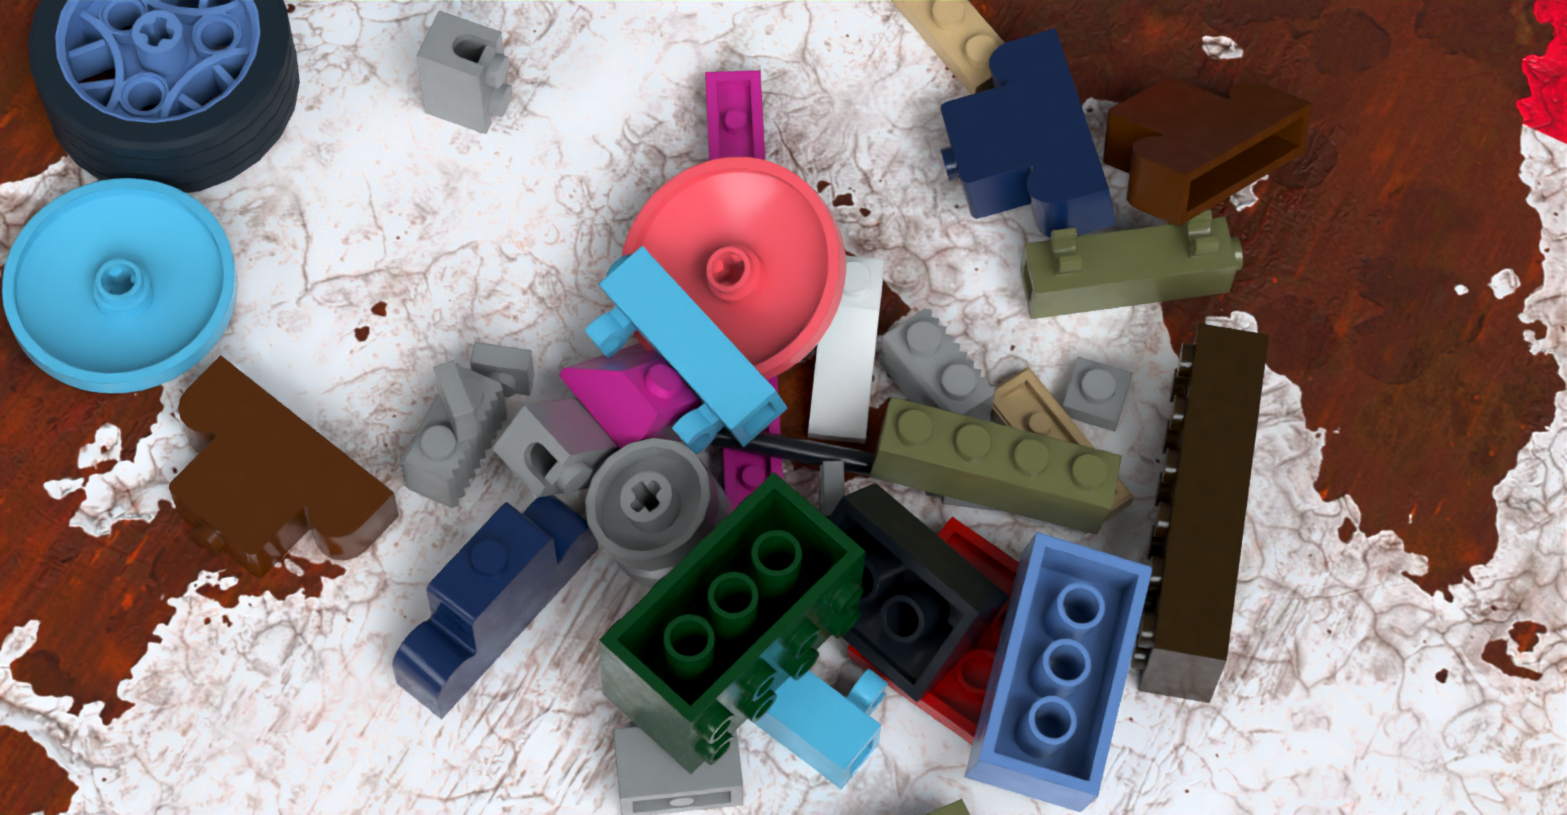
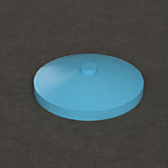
[2,178,238,393]

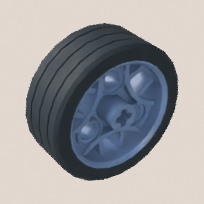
[28,0,300,193]

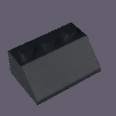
[828,483,1009,703]

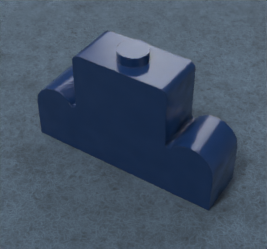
[940,28,1117,238]
[392,495,598,720]

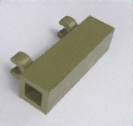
[1020,209,1243,319]

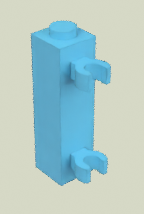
[584,246,788,454]
[754,669,888,790]

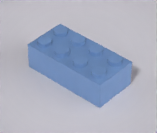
[964,532,1153,813]

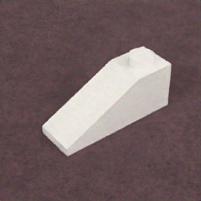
[808,255,885,444]

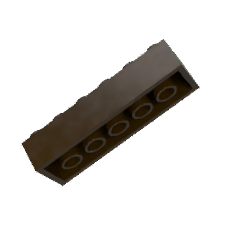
[1131,323,1269,703]

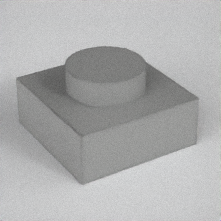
[470,342,535,398]
[1062,357,1133,432]

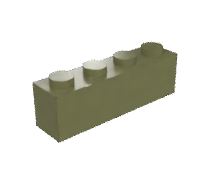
[869,397,1122,535]

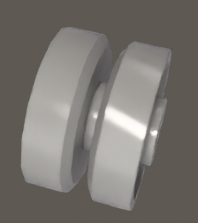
[585,438,733,588]

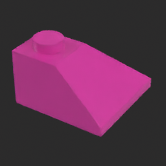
[559,343,702,449]

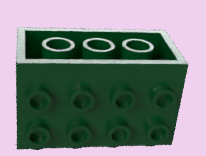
[599,472,866,774]

